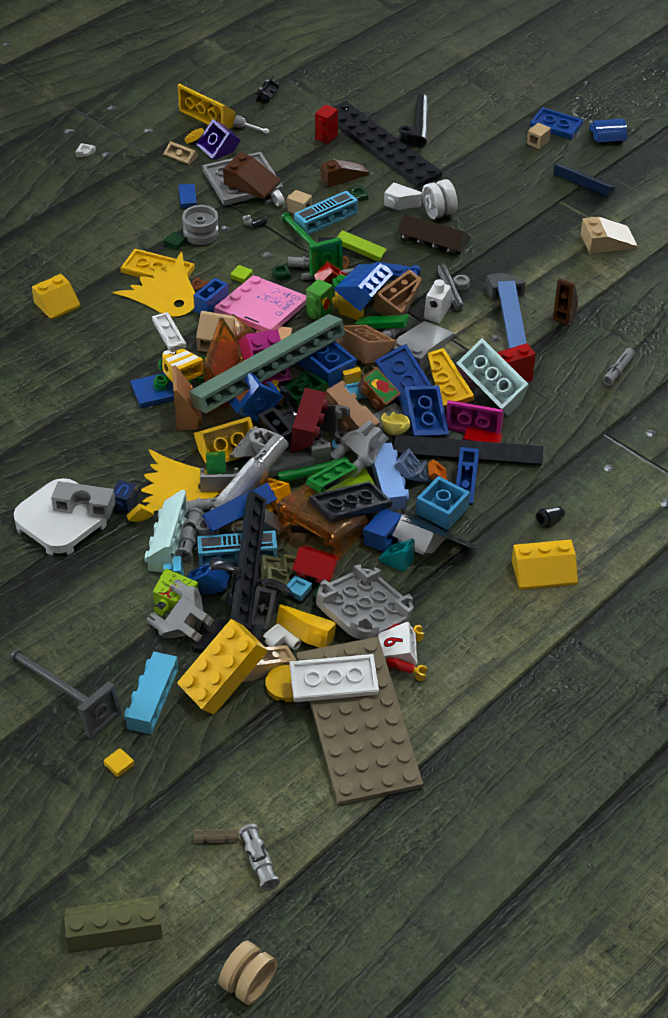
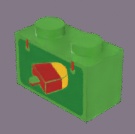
[306,279,332,321]

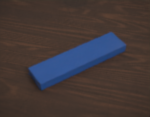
[202,483,277,533]

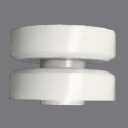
[422,179,458,219]

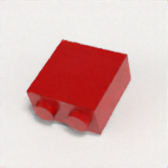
[497,343,536,382]

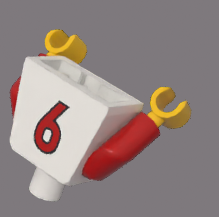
[378,622,427,681]

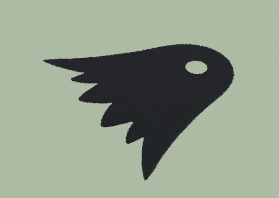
[402,508,478,549]

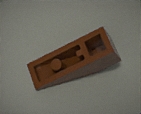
[321,160,370,188]
[553,278,578,325]

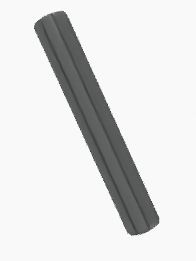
[437,264,464,311]

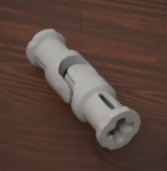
[175,507,204,561]
[239,824,280,891]

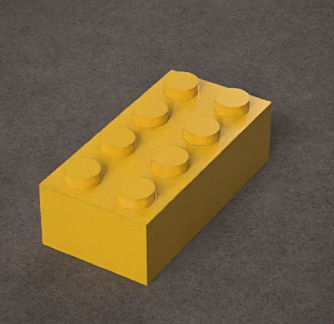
[177,619,269,715]

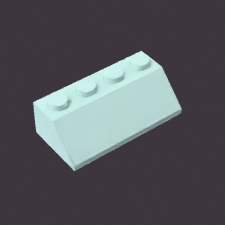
[457,338,529,416]
[145,490,188,572]

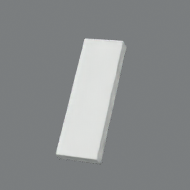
[152,312,186,352]

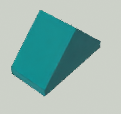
[378,538,415,572]

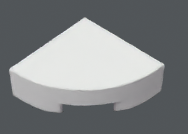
[75,143,96,157]

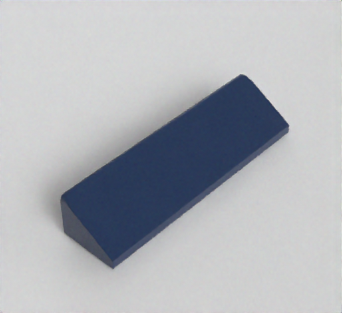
[553,164,615,196]

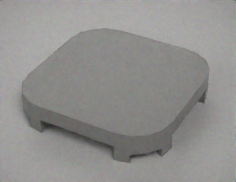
[316,565,414,640]

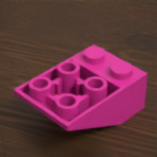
[239,329,292,385]

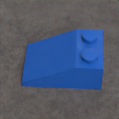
[399,385,449,437]

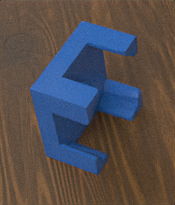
[228,373,283,423]

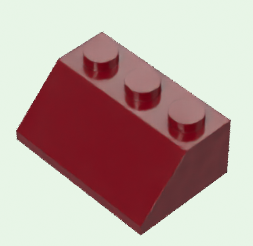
[290,388,329,453]

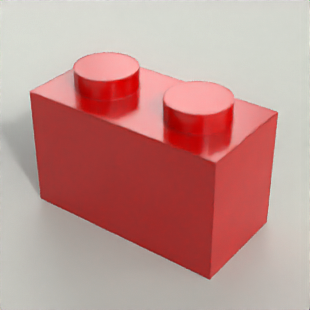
[315,104,338,144]

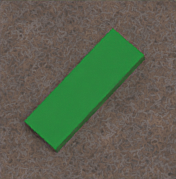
[355,315,410,329]

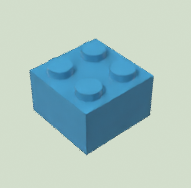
[416,476,470,531]

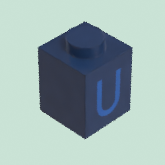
[113,480,138,513]

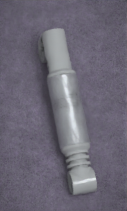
[195,428,289,536]

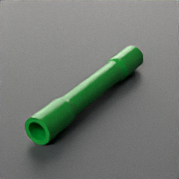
[276,457,349,482]

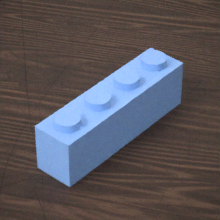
[371,442,409,510]

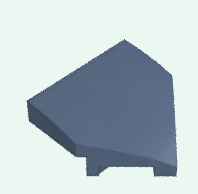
[394,448,432,482]

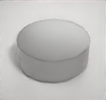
[453,275,470,290]

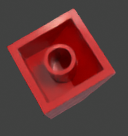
[292,545,341,583]

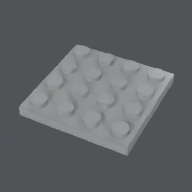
[202,152,283,206]

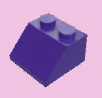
[196,119,241,160]

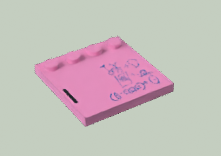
[214,275,306,332]

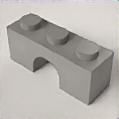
[51,481,115,519]

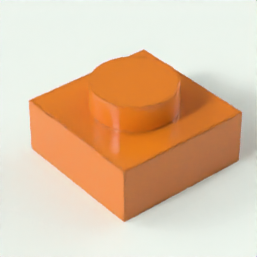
[428,459,447,481]

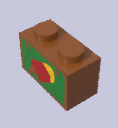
[357,367,401,412]

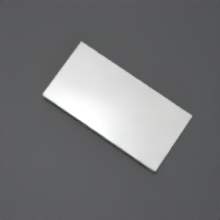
[289,654,379,702]

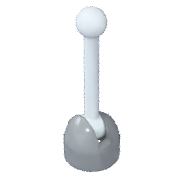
[233,115,269,134]

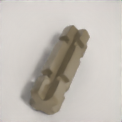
[194,829,238,843]

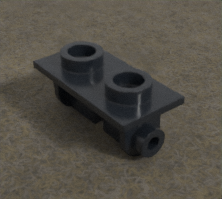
[255,76,279,102]

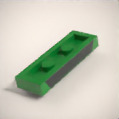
[306,459,358,493]

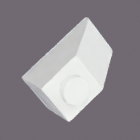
[384,183,422,210]

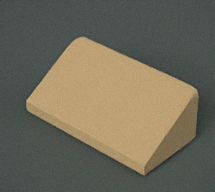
[163,141,199,165]

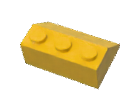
[194,417,253,463]
[512,540,578,590]

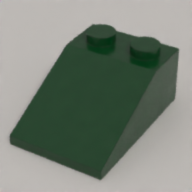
[278,370,330,408]

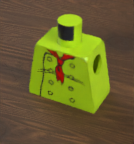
[153,569,199,616]

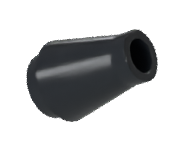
[536,506,565,527]

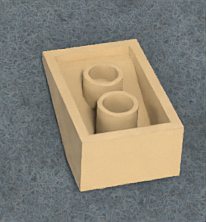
[581,217,637,254]

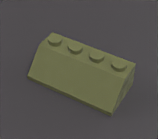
[64,895,163,952]

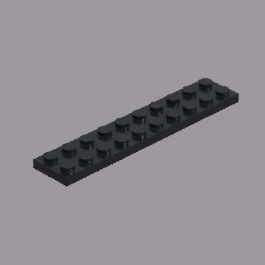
[333,101,442,188]

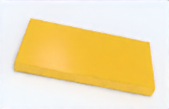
[120,249,195,278]

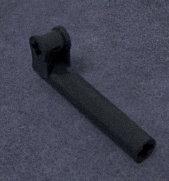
[398,94,428,148]

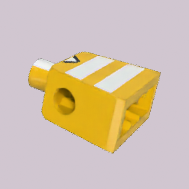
[162,349,203,382]

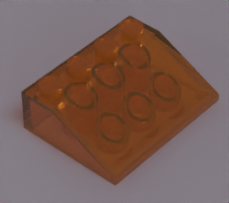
[203,318,245,408]

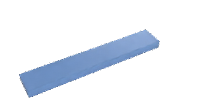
[497,281,526,348]

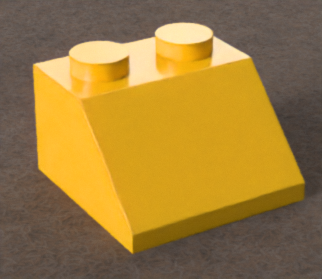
[32,274,81,320]

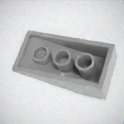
[390,321,454,371]

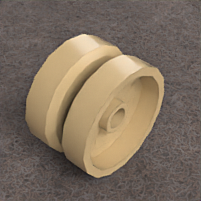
[218,940,278,1005]

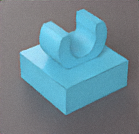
[164,556,184,576]

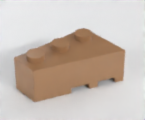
[373,270,422,316]
[326,380,380,432]

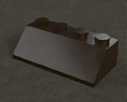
[397,214,471,254]

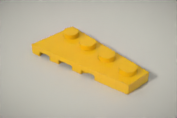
[427,348,474,410]

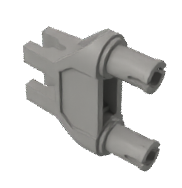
[330,420,389,478]
[147,579,214,642]

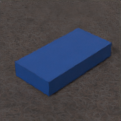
[179,184,197,208]

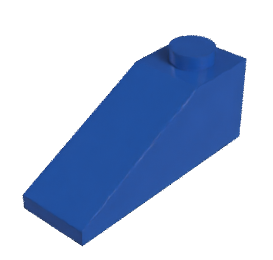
[456,447,479,504]

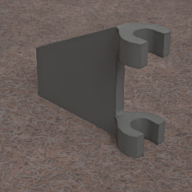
[319,405,350,444]

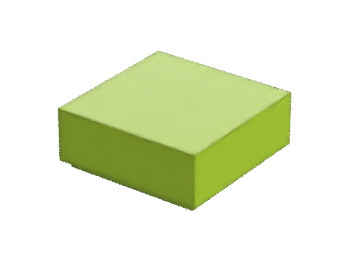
[230,265,253,283]

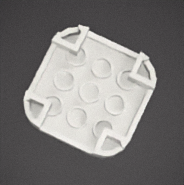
[14,478,107,556]

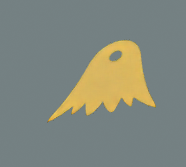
[112,252,195,317]
[141,449,219,512]

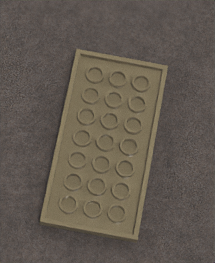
[297,637,423,806]

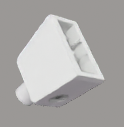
[424,279,452,324]

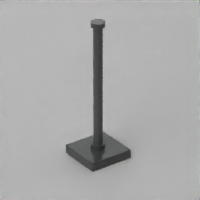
[10,649,121,739]

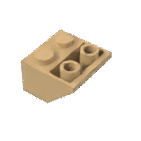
[196,311,236,356]

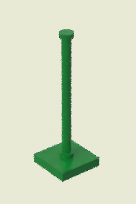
[281,212,343,277]

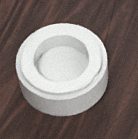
[271,190,285,207]

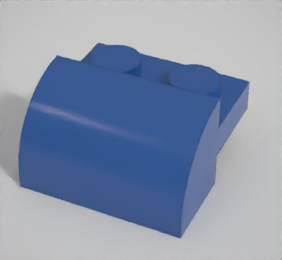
[589,119,627,142]

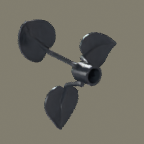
[209,557,294,606]

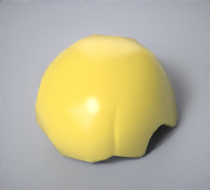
[381,412,410,436]

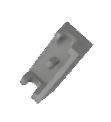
[200,468,238,492]

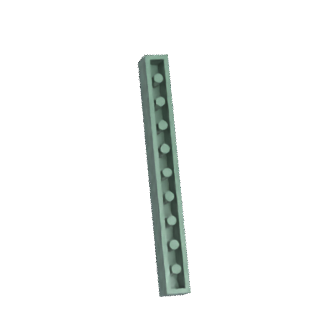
[189,314,345,413]

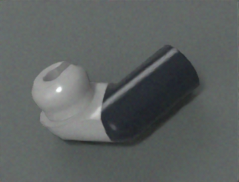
[242,215,267,228]

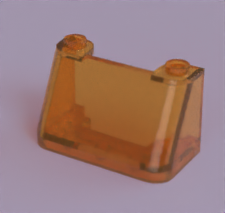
[276,484,368,558]

